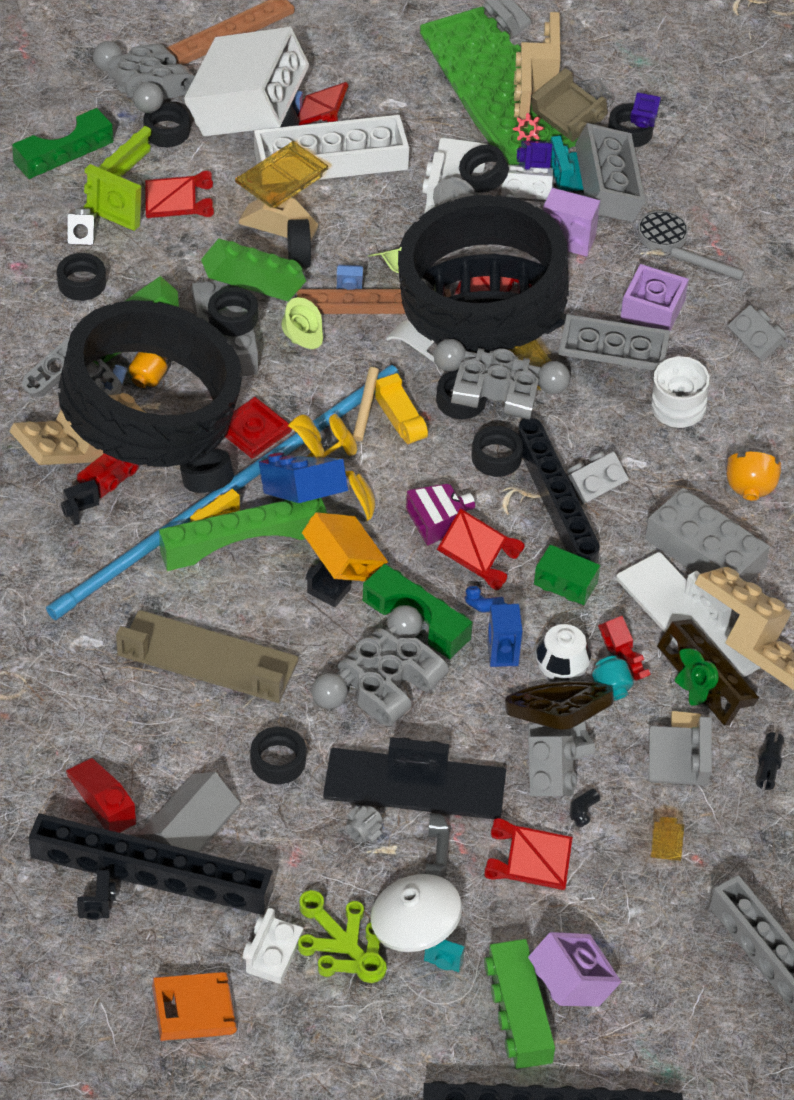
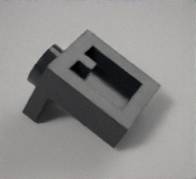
[306,560,351,607]

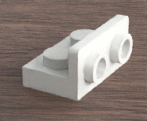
[501,165,553,200]
[243,908,304,984]

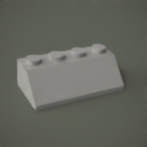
[558,314,670,370]

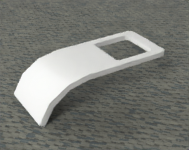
[386,320,435,363]

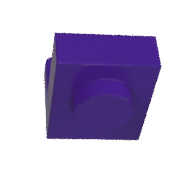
[631,92,661,128]
[517,141,552,170]

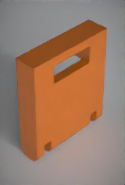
[152,972,237,1041]

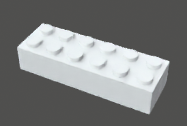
[254,115,409,186]

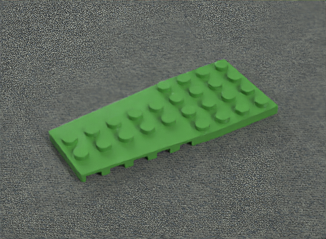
[420,7,579,165]

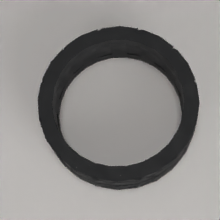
[398,195,569,353]
[58,300,242,467]

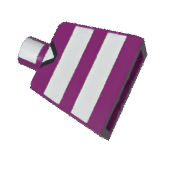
[406,484,475,546]

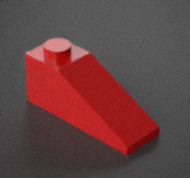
[66,758,136,833]

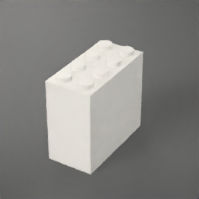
[184,27,309,137]

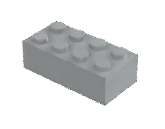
[575,123,646,222]
[192,281,258,376]
[645,488,770,582]

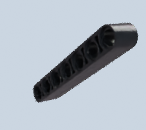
[518,417,600,563]

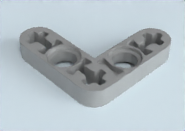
[22,337,122,397]

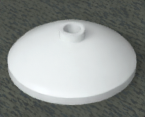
[371,874,462,952]

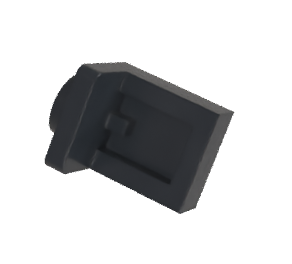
[61,479,99,526]
[77,870,116,920]

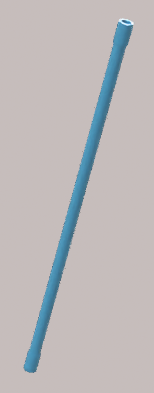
[46,365,400,620]

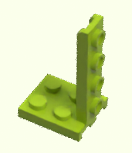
[84,126,151,231]

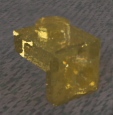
[650,817,684,861]

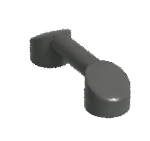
[425,813,450,878]

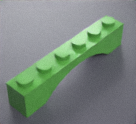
[159,498,327,571]

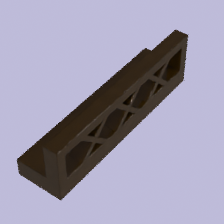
[657,619,759,726]

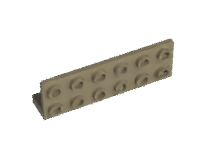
[116,610,298,703]

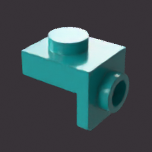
[424,940,465,972]

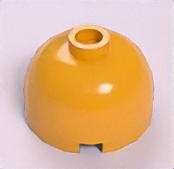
[726,451,781,501]

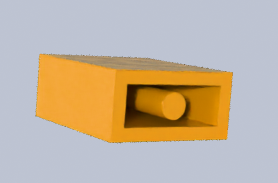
[302,512,388,581]

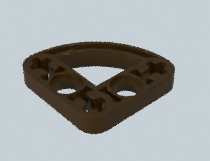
[505,681,614,730]

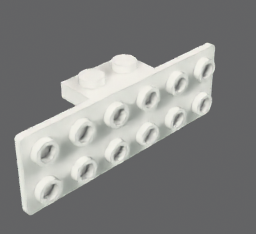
[423,138,488,248]
[616,552,760,678]

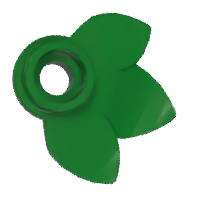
[675,648,718,706]

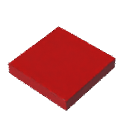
[225,397,292,459]

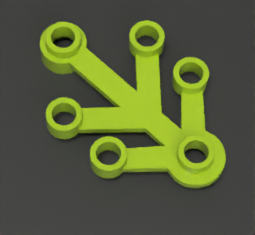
[298,890,387,983]

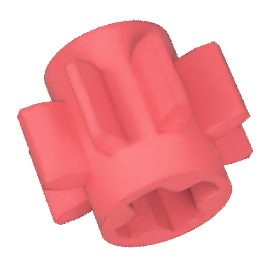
[513,113,545,141]

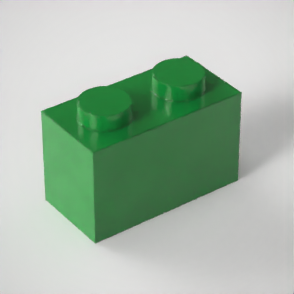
[534,545,601,605]

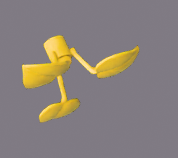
[288,414,375,521]

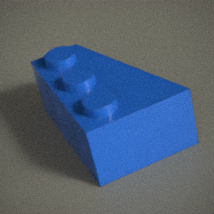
[259,453,348,503]

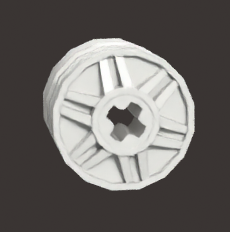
[651,356,710,428]

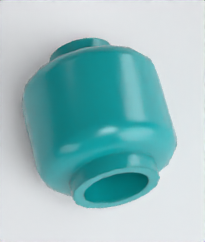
[592,656,634,701]

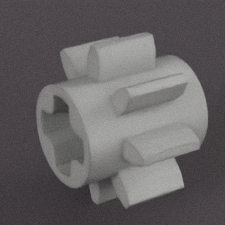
[346,806,383,842]

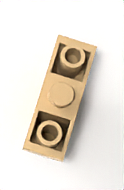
[239,192,318,240]

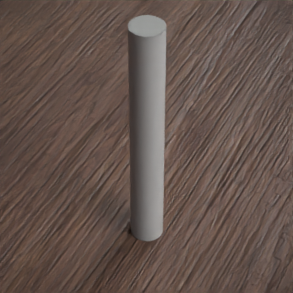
[670,247,745,280]

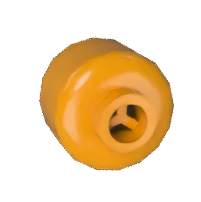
[129,352,168,388]

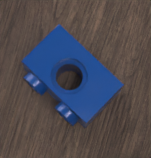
[487,603,522,667]

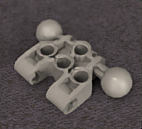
[92,41,195,113]
[433,339,570,420]
[311,605,449,727]

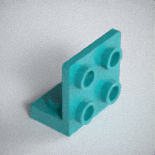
[550,136,584,191]

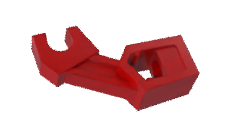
[598,616,651,681]

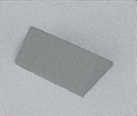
[138,772,240,852]

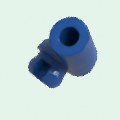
[464,586,505,613]

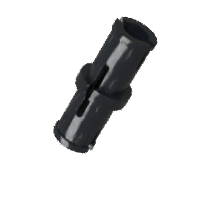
[756,732,784,790]

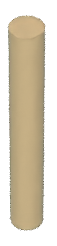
[353,367,379,442]

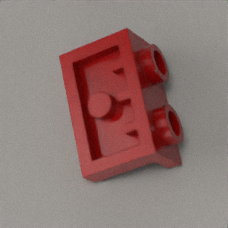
[77,453,139,498]

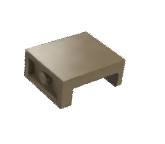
[531,68,608,142]

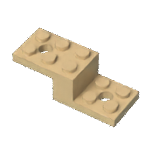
[514,12,560,128]
[9,393,147,465]
[695,567,794,690]

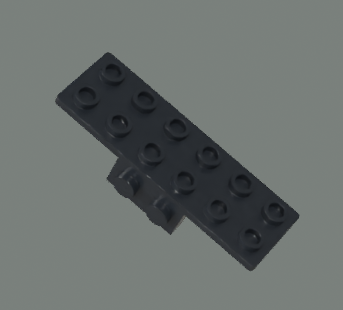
[323,737,506,820]

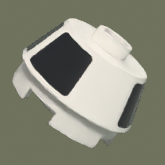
[535,624,592,681]

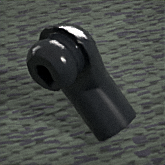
[570,788,600,827]

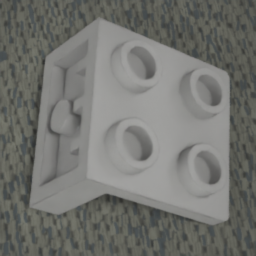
[649,717,712,785]

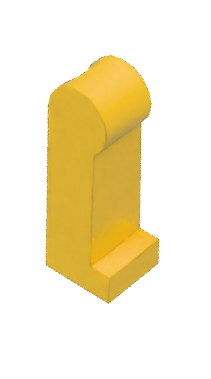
[375,373,428,444]

